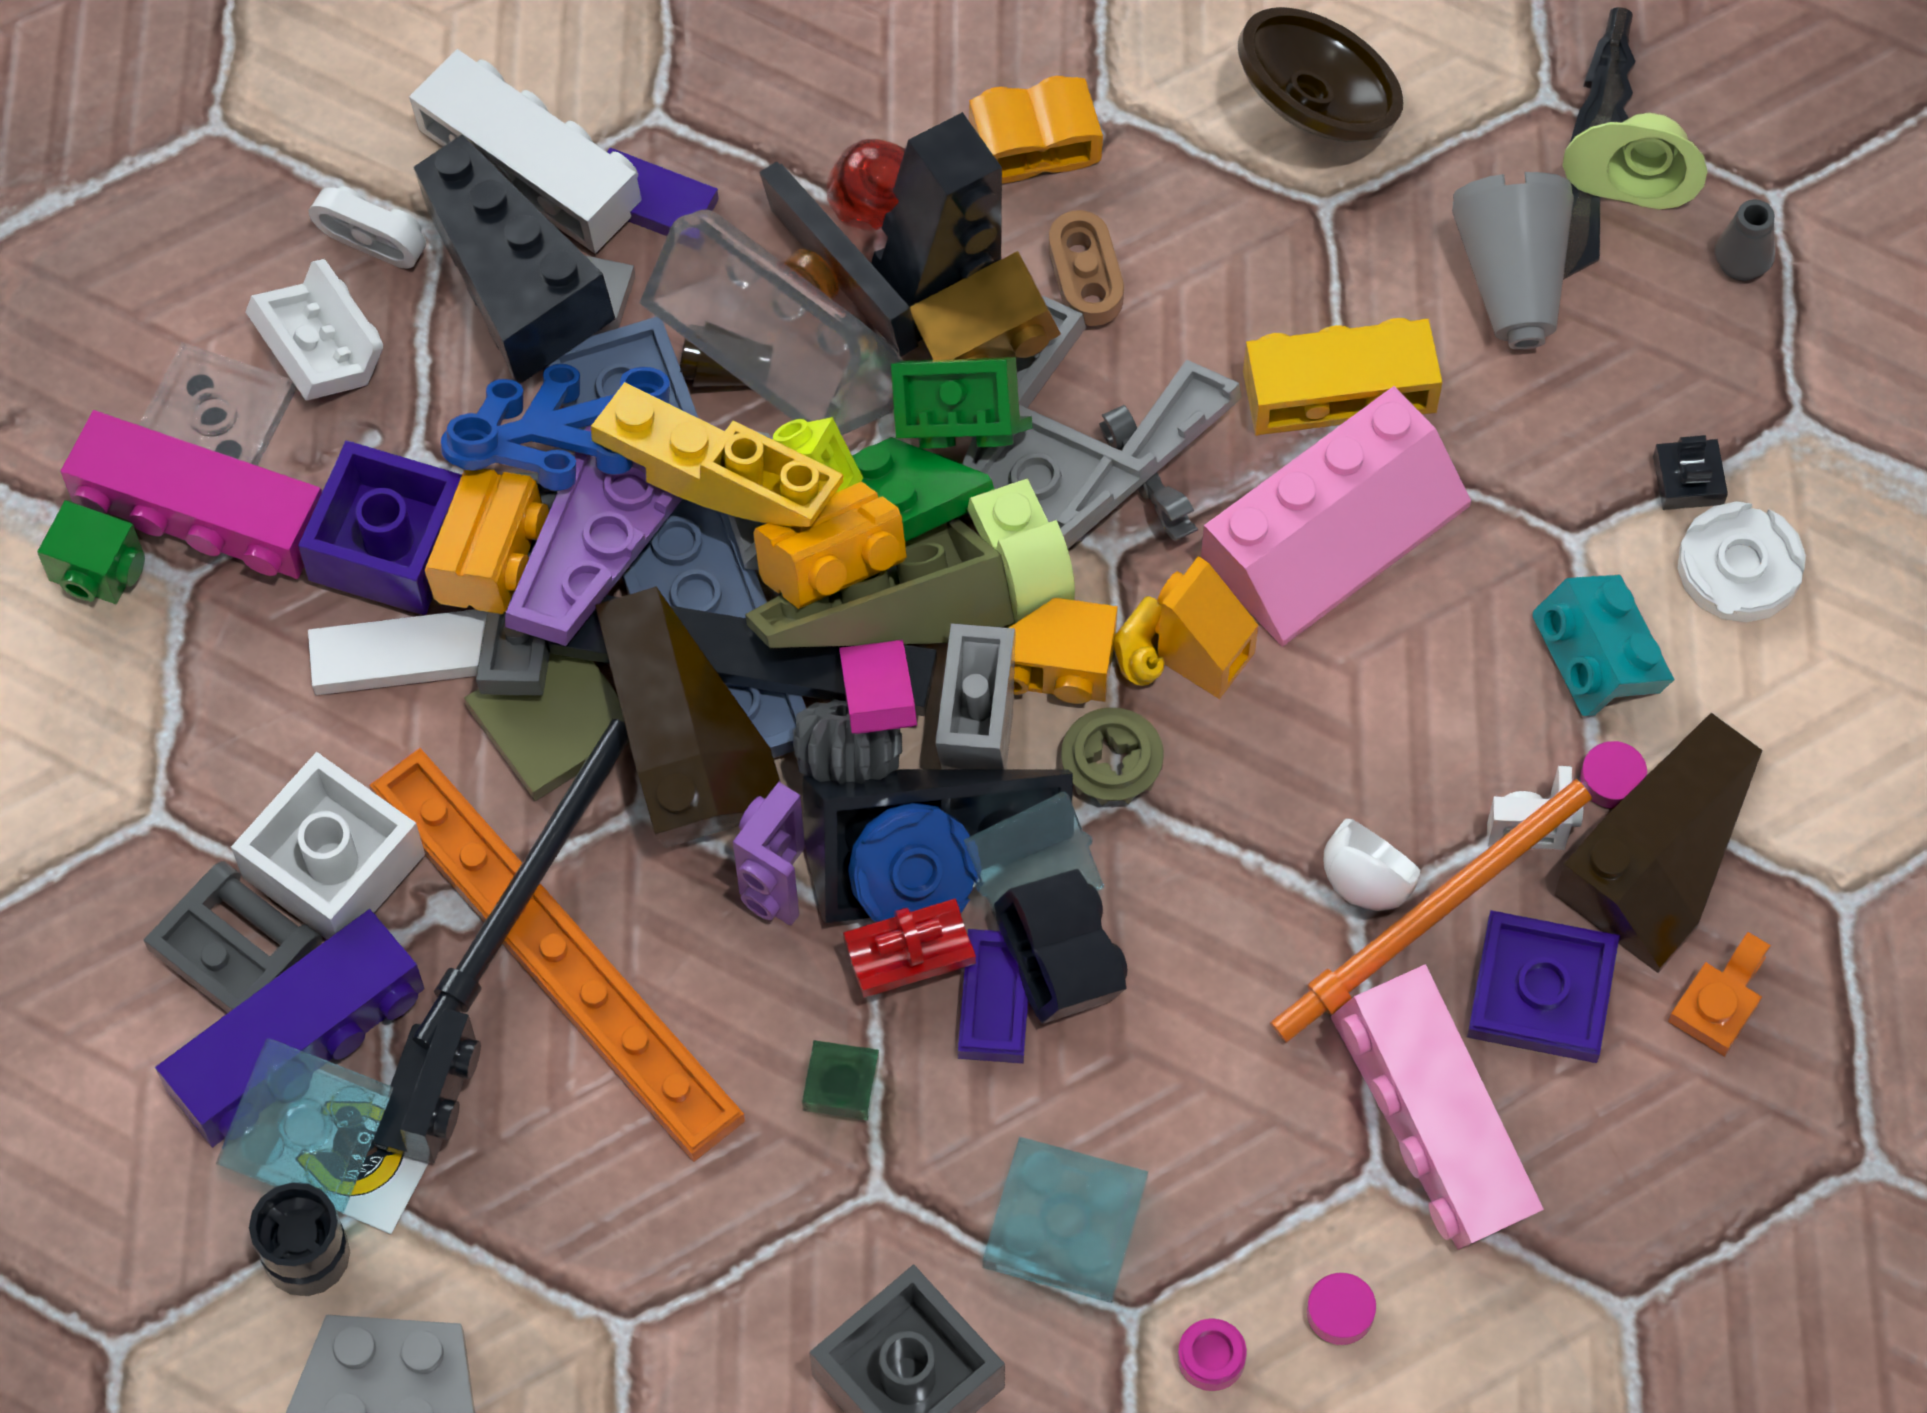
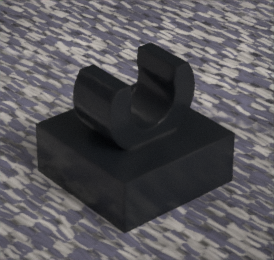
[1653,435,1728,510]

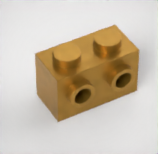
[910,251,1061,360]

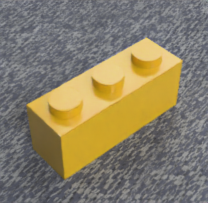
[1243,318,1443,436]

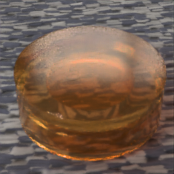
[779,249,839,311]

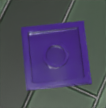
[1467,910,1620,1063]

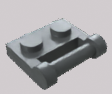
[144,861,323,1013]

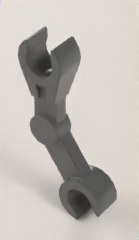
[1099,405,1198,541]

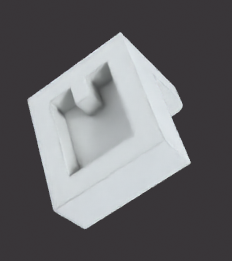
[1487,766,1583,850]

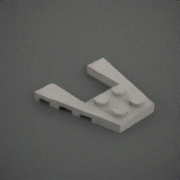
[962,296,1242,549]
[286,1315,475,1413]

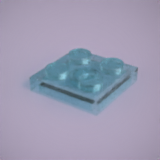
[215,1038,394,1213]
[983,1136,1148,1303]

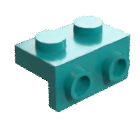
[1532,575,1675,716]

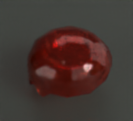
[827,139,905,230]

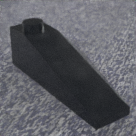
[802,769,1073,923]

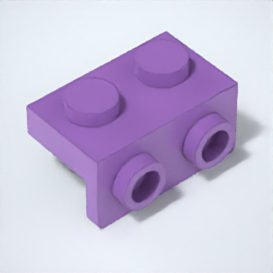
[733,782,805,926]

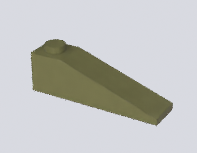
[745,517,1015,648]

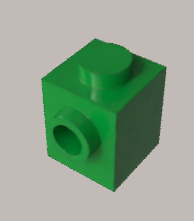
[37,500,145,605]

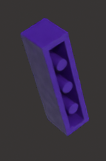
[155,909,425,1148]

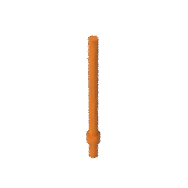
[1270,779,1592,1043]

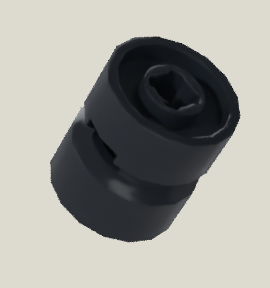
[249,1182,350,1296]

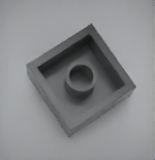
[809,1264,1005,1413]

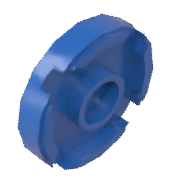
[848,803,980,922]

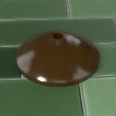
[1238,7,1404,142]

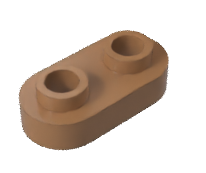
[1049,210,1124,326]

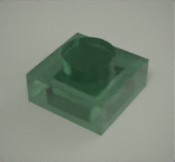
[802,1040,879,1121]

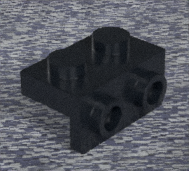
[372,1008,481,1164]

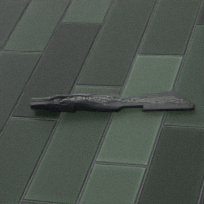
[1563,7,1636,280]

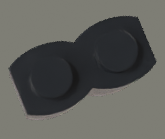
[994,868,1128,1024]

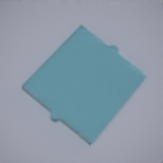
[963,791,1104,931]

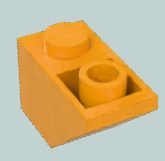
[1155,556,1259,699]
[1009,598,1118,704]

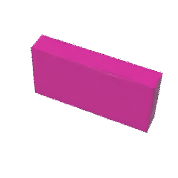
[839,640,917,734]

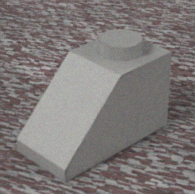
[935,624,1016,769]

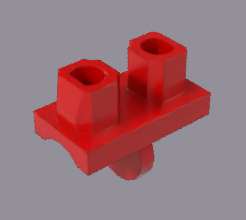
[843,898,976,998]

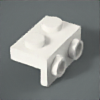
[246,259,383,401]

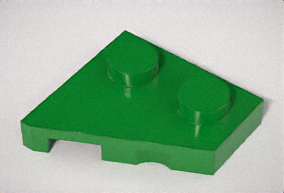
[852,437,995,542]

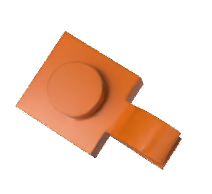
[1668,932,1771,1057]

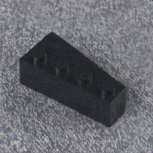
[871,112,1002,342]
[413,135,615,384]

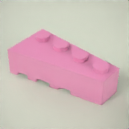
[1330,964,1544,1250]

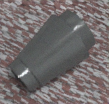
[1715,199,1775,281]

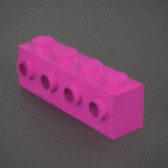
[60,410,322,579]

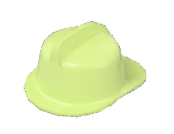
[1562,113,1708,210]

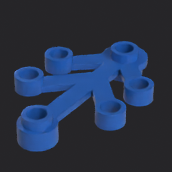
[441,364,670,491]

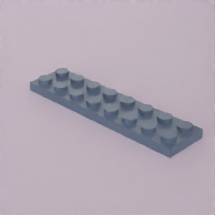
[547,315,806,758]

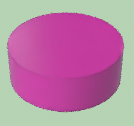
[1580,741,1647,809]
[1307,1273,1376,1345]
[1178,1318,1247,1391]

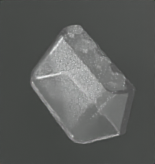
[639,210,903,435]

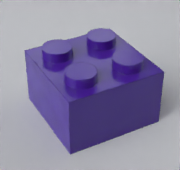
[298,440,462,615]

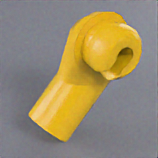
[1113,596,1164,686]

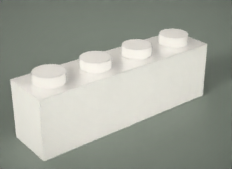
[409,49,642,254]

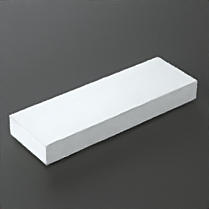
[308,609,487,696]

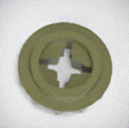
[1061,707,1164,806]

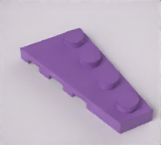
[505,425,683,646]

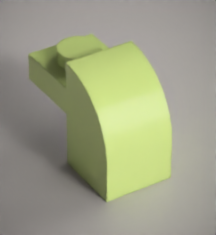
[967,478,1075,628]

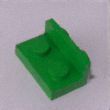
[891,357,1033,449]

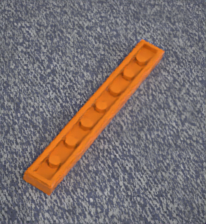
[369,748,745,1162]

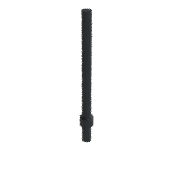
[412,719,629,1050]

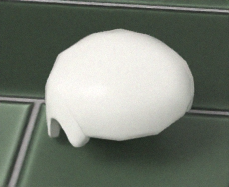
[1323,819,1421,911]

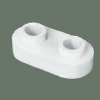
[309,186,426,269]

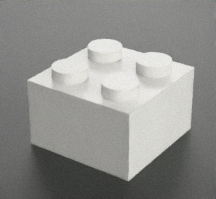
[231,752,425,940]

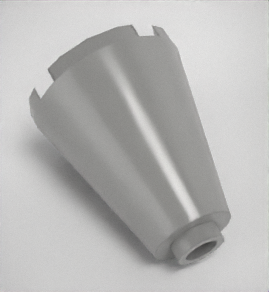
[1452,172,1574,349]

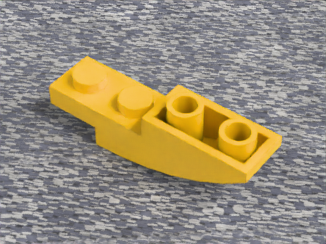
[591,382,843,527]

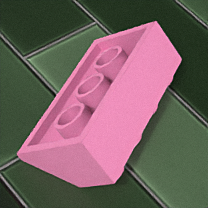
[1201,386,1471,647]

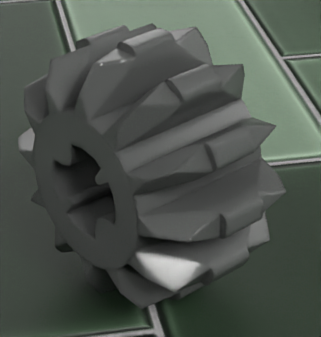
[793,699,902,785]

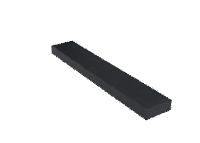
[548,595,937,716]

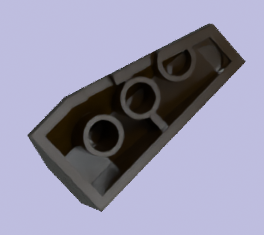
[595,586,781,848]
[1555,713,1763,973]

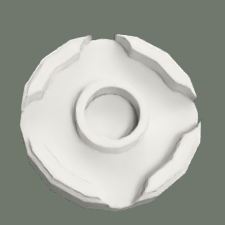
[1677,501,1806,623]

